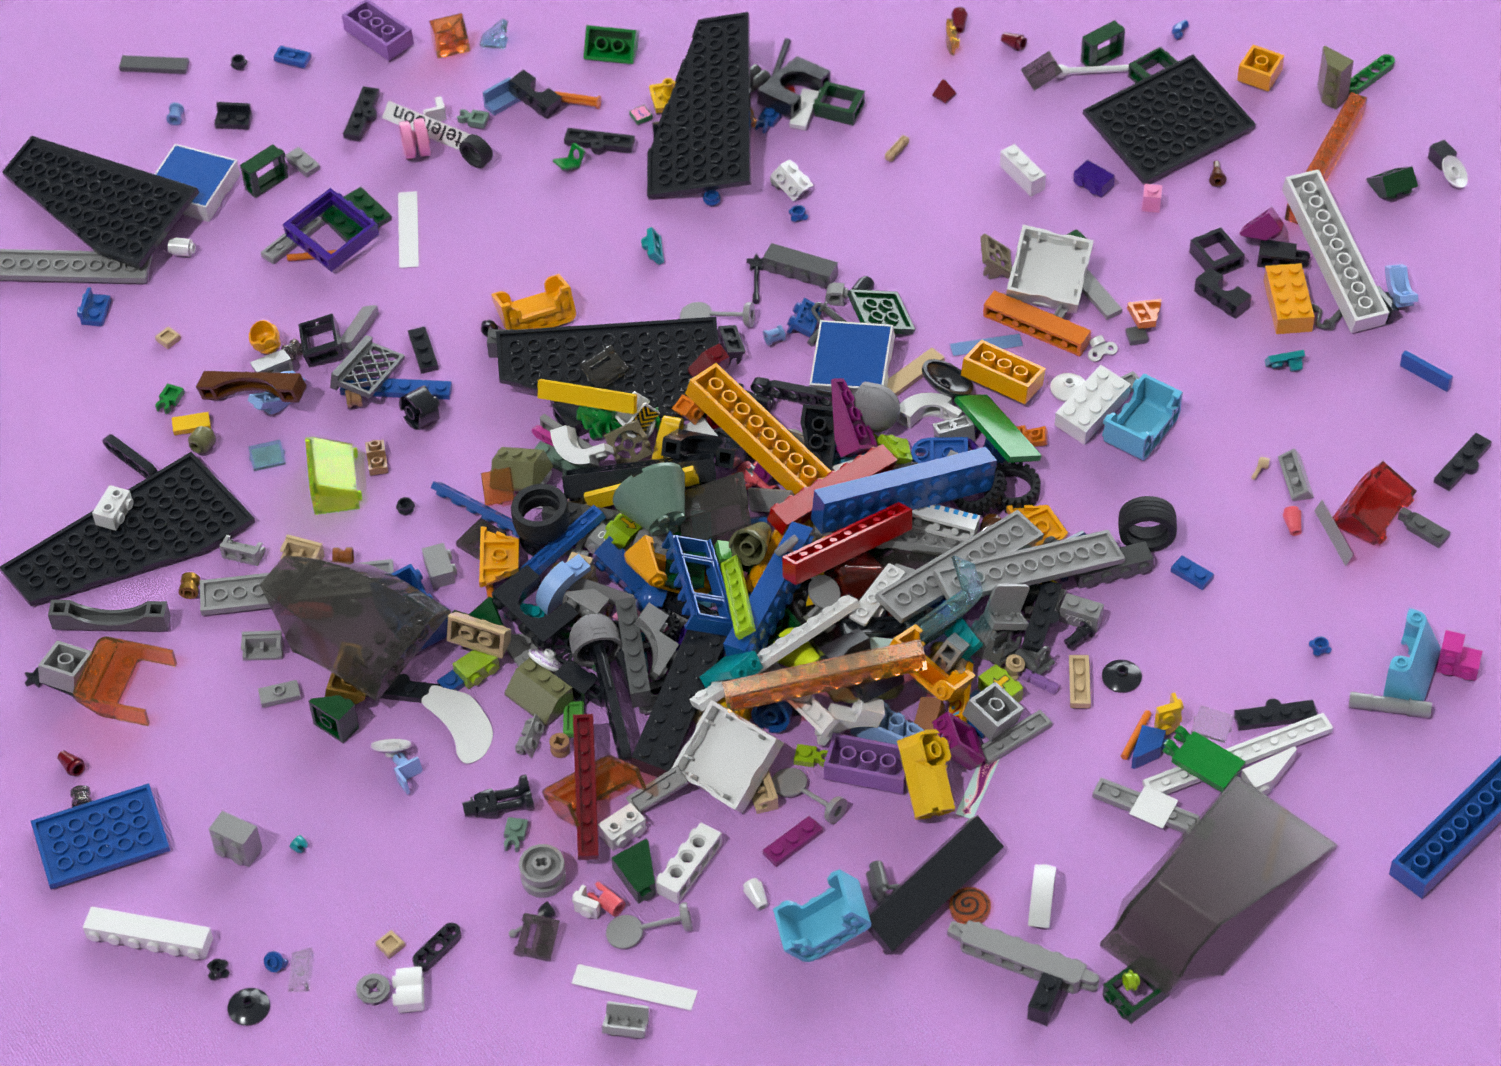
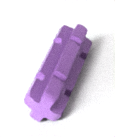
[1021,669,1059,694]

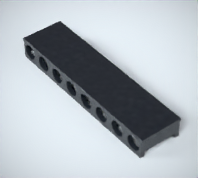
[868,815,1004,954]

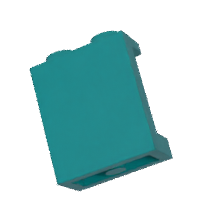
[700,651,763,688]

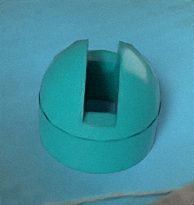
[289,835,308,853]

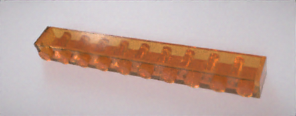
[1285,92,1367,224]
[722,639,927,713]

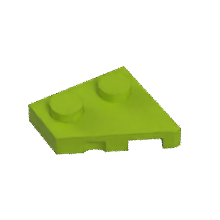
[877,434,913,464]

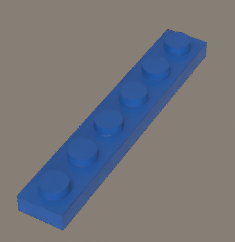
[340,378,452,400]
[431,481,520,537]
[506,505,606,580]

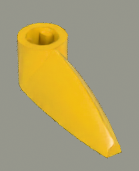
[651,416,684,460]

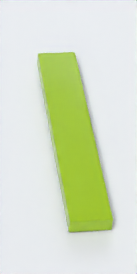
[720,555,756,640]

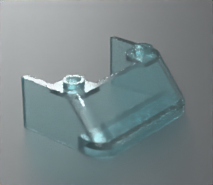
[905,555,983,642]

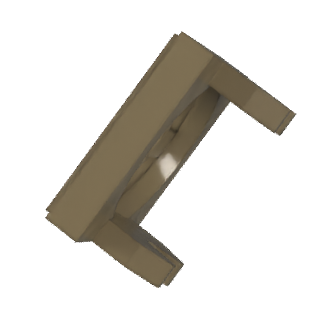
[980,233,1012,279]
[603,419,653,464]

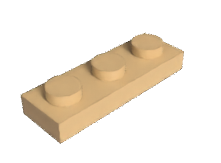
[1069,655,1091,708]

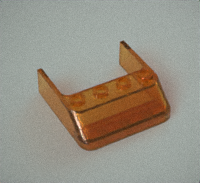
[73,636,177,726]
[542,755,647,827]

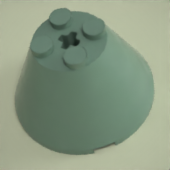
[613,462,686,537]

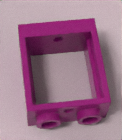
[932,712,986,770]

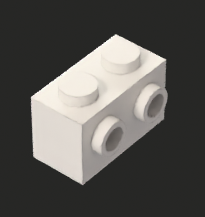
[92,485,133,531]
[598,803,646,852]

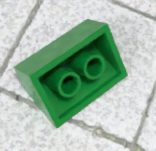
[583,25,640,64]

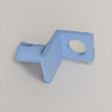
[393,752,423,795]

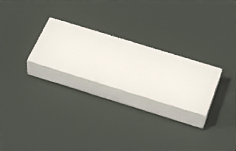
[789,88,819,131]

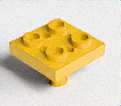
[649,78,676,114]

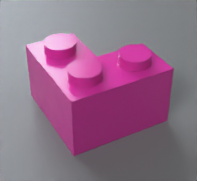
[1436,630,1483,681]

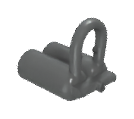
[750,64,771,93]
[1014,646,1055,675]
[866,860,899,903]

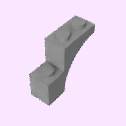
[634,603,679,681]

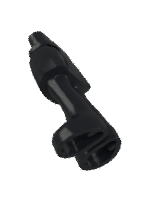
[462,774,535,818]

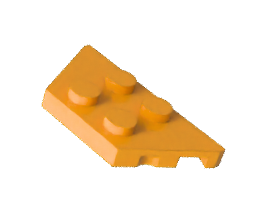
[1006,505,1068,546]
[479,526,519,587]

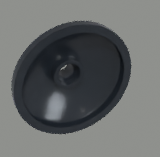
[922,359,973,398]

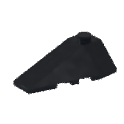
[800,404,837,471]

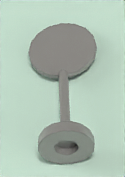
[680,302,755,327]
[774,534,840,609]
[772,768,847,824]
[606,902,693,949]

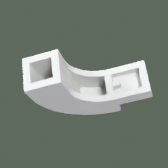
[896,393,963,429]
[550,425,614,467]
[1028,864,1056,928]

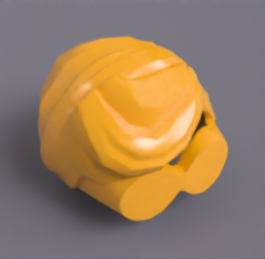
[248,320,281,354]

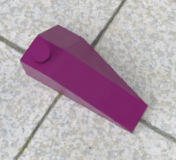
[831,378,878,457]

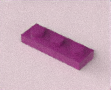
[763,816,823,867]

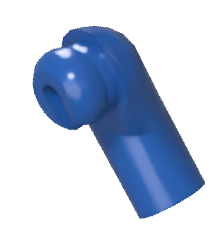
[1171,19,1189,39]

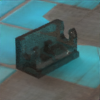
[1020,51,1063,91]

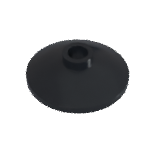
[1102,659,1142,693]
[227,988,270,1026]

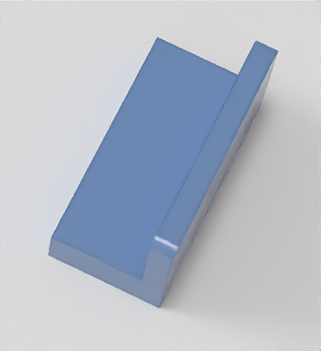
[482,77,521,116]

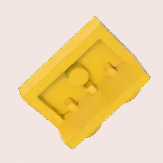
[1154,692,1184,735]

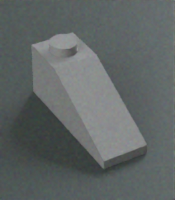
[915,633,970,695]

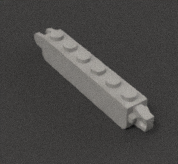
[947,920,1099,994]

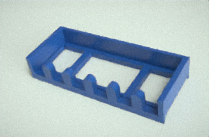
[661,531,733,636]

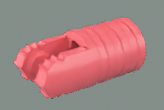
[587,881,626,917]

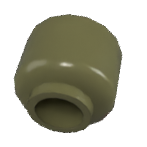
[188,426,216,454]

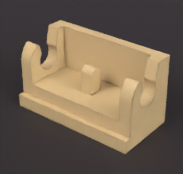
[280,534,325,568]
[752,770,778,814]

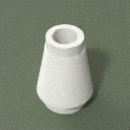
[743,878,768,911]

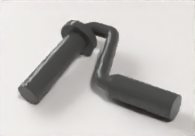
[807,301,846,346]
[1311,303,1343,331]

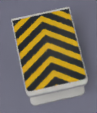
[614,391,660,436]

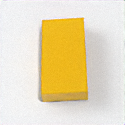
[172,412,211,435]

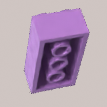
[342,0,414,61]
[824,733,906,794]

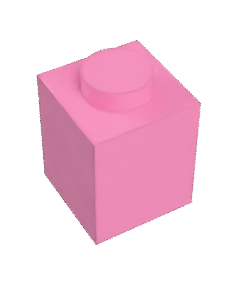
[1142,184,1162,213]

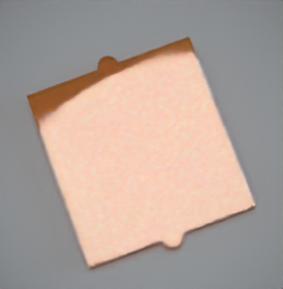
[481,467,515,506]

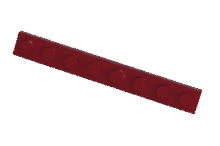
[573,714,599,860]

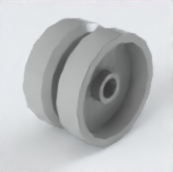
[519,844,566,898]

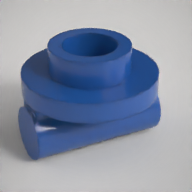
[264,951,288,972]

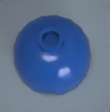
[634,583,668,612]
[751,693,793,733]

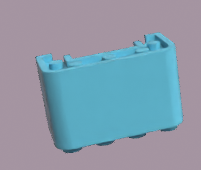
[1102,374,1183,461]
[773,869,871,962]

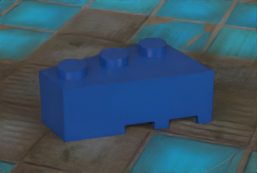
[593,536,647,595]

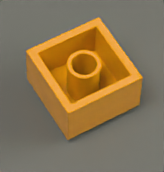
[1237,45,1284,91]

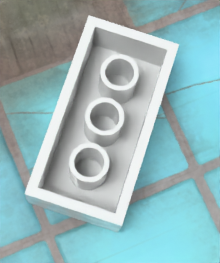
[1054,365,1131,445]

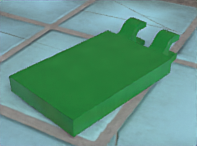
[1163,725,1246,793]

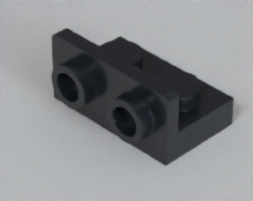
[214,102,253,130]

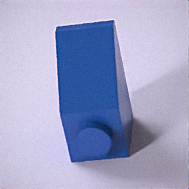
[1131,725,1167,769]

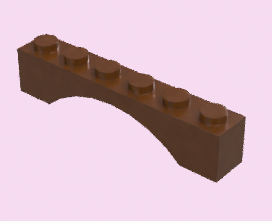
[196,371,307,402]

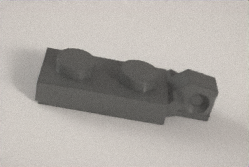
[1397,507,1451,548]

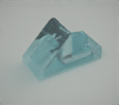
[479,18,508,49]

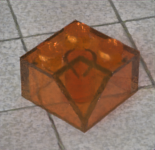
[429,13,470,59]

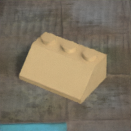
[447,612,511,659]

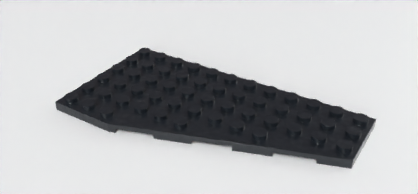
[647,12,751,199]
[2,135,199,268]
[496,317,719,419]
[0,452,255,606]

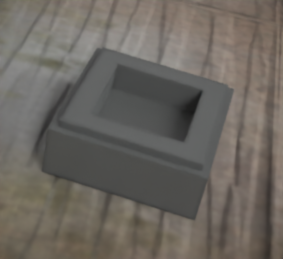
[1125,326,1148,346]

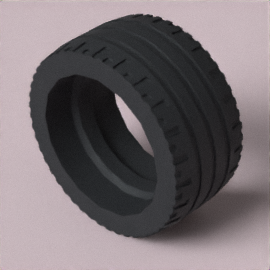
[511,484,570,544]
[1118,496,1177,552]

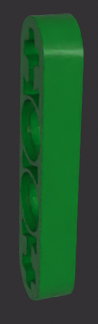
[1348,54,1395,96]

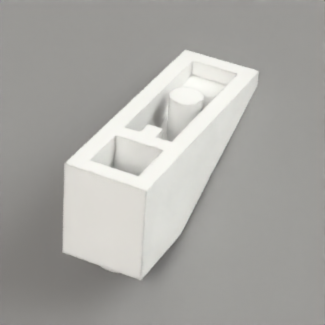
[1241,746,1297,799]

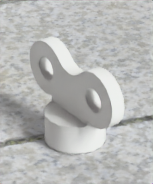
[1088,335,1118,362]

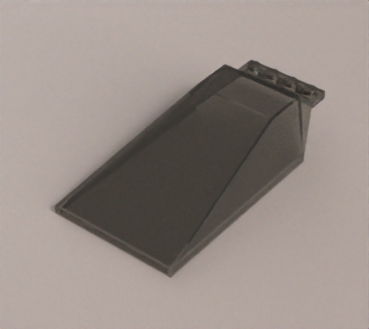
[1100,776,1337,995]

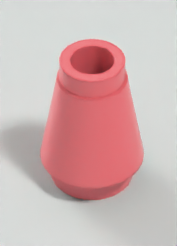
[1282,506,1302,536]

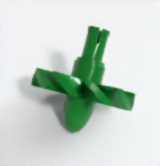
[576,405,627,441]

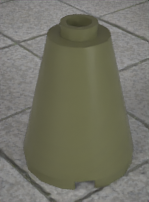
[729,522,772,566]

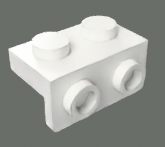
[771,160,813,201]

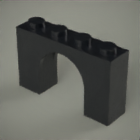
[757,56,831,118]
[661,429,747,469]
[492,565,580,651]
[819,628,905,703]

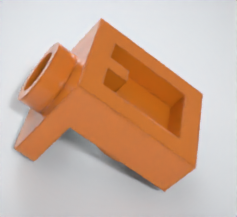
[672,394,705,425]

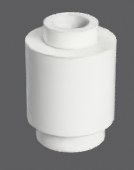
[168,238,195,257]

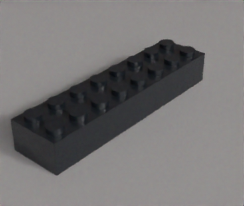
[562,452,717,501]
[630,630,727,778]

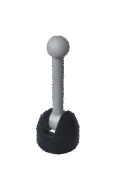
[509,902,556,938]

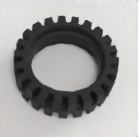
[984,461,1040,514]
[953,465,1007,516]

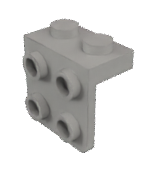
[983,584,1030,631]

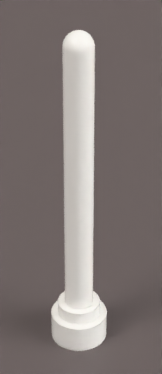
[1055,64,1129,78]

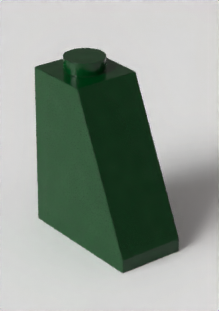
[611,838,656,904]

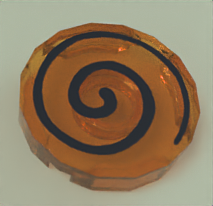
[949,887,991,924]

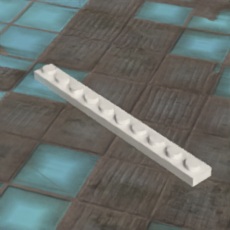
[689,595,860,711]
[1142,713,1333,794]

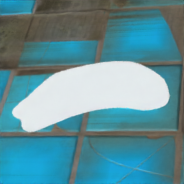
[422,685,493,764]

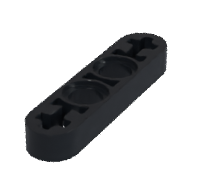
[102,434,157,478]

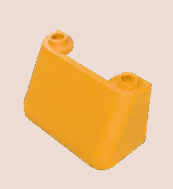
[491,274,576,330]
[624,535,712,594]
[888,624,976,702]

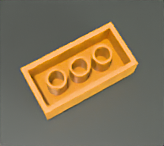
[1263,263,1314,334]
[961,340,1046,404]

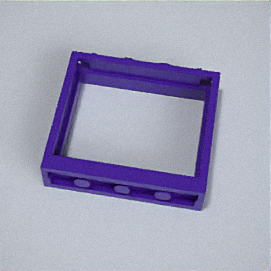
[282,188,379,272]

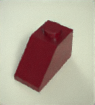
[688,343,729,378]

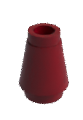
[951,7,968,33]
[1001,32,1027,51]
[57,750,85,776]

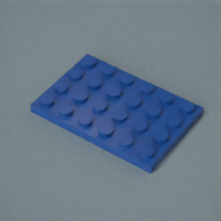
[31,783,171,890]

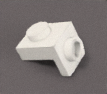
[572,885,601,919]

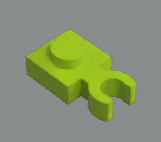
[794,744,828,768]

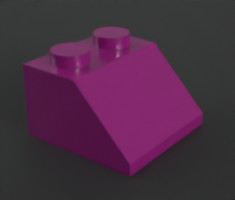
[1239,207,1284,240]

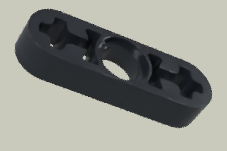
[412,923,461,972]

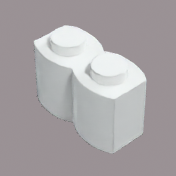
[392,966,424,1013]

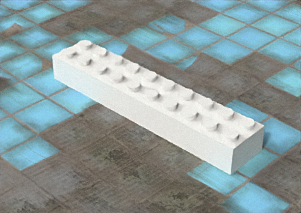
[1282,169,1389,333]

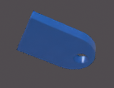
[911,437,968,464]

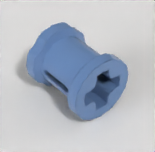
[166,102,184,125]
[763,325,786,346]

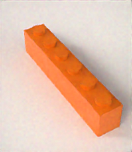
[983,290,1091,357]

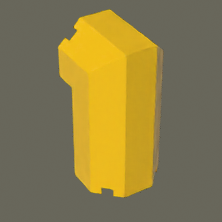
[897,729,955,820]

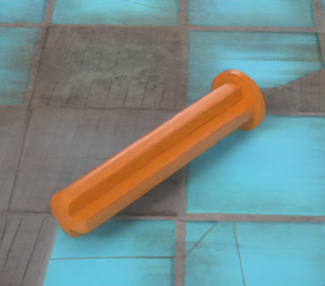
[554,91,601,109]

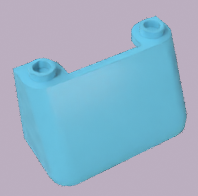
[1383,608,1441,701]

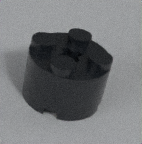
[399,385,440,429]

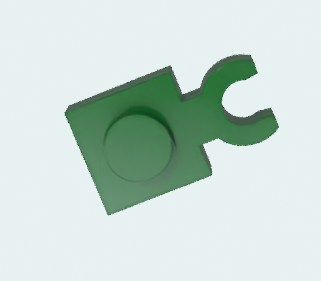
[155,383,185,414]

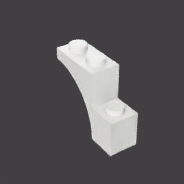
[815,698,885,746]

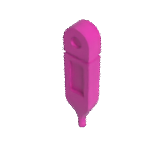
[531,425,554,447]

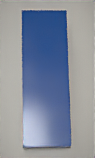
[1400,350,1453,392]

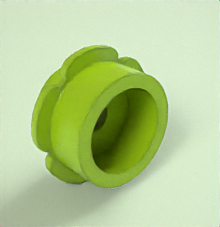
[1122,970,1140,991]

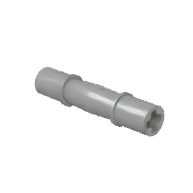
[1349,692,1432,718]

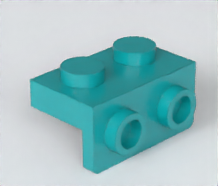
[944,617,984,663]

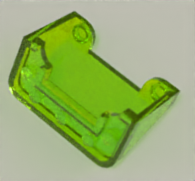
[305,436,363,515]

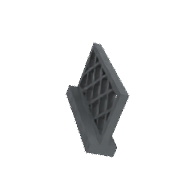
[330,335,405,399]

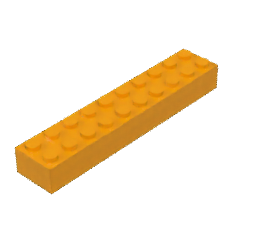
[685,363,831,495]

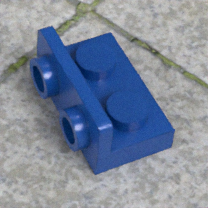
[77,287,112,327]
[787,297,822,338]

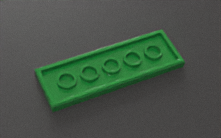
[954,394,1042,463]

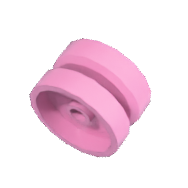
[399,118,430,159]

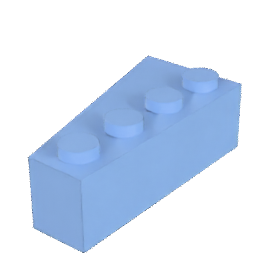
[850,702,924,745]

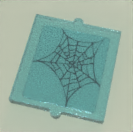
[248,440,286,471]

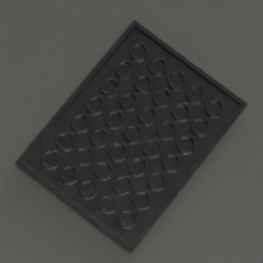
[1082,54,1256,185]

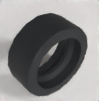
[459,134,493,168]

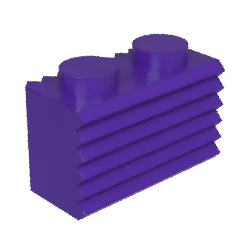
[1073,159,1115,198]

